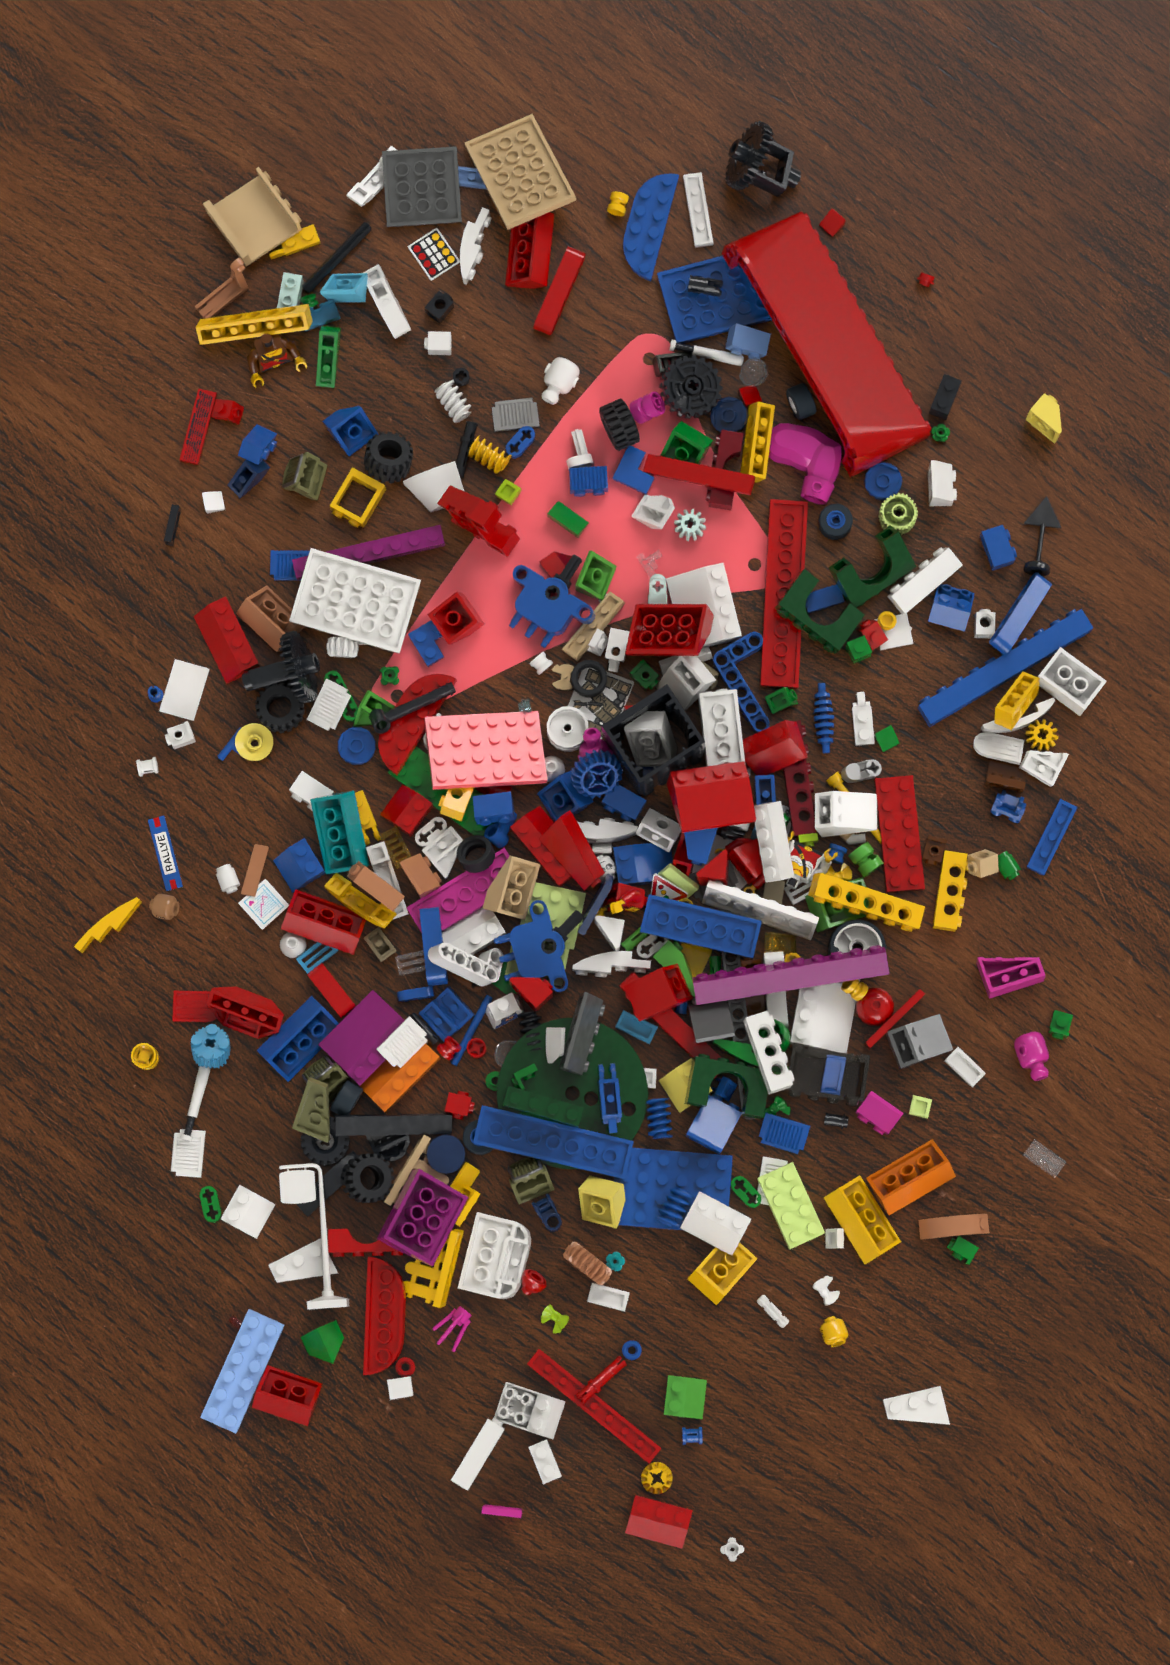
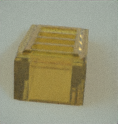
[380,827,412,869]

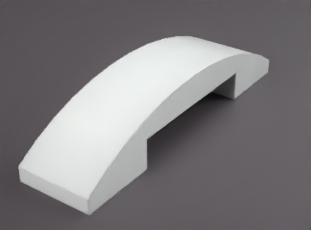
[347,146,397,207]
[981,697,1055,733]
[366,841,408,919]

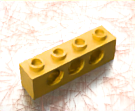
[740,402,775,483]
[438,787,475,821]
[932,850,968,932]

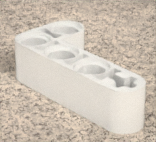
[428,942,503,986]
[763,951,788,1028]

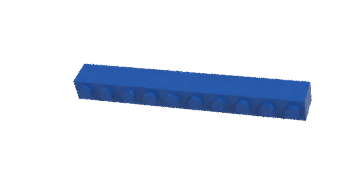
[918,609,1093,728]

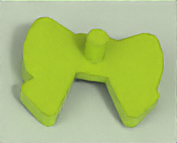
[541,1305,569,1334]

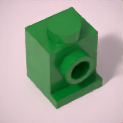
[630,659,659,691]
[947,1236,979,1265]

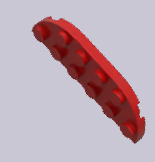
[378,674,457,776]
[363,1257,406,1375]

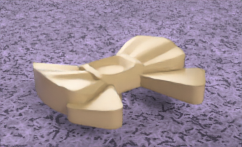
[552,664,574,691]

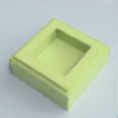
[909,1095,932,1119]

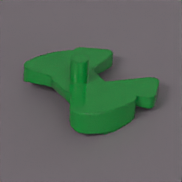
[764,1095,791,1117]

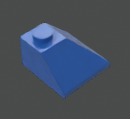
[322,406,379,456]

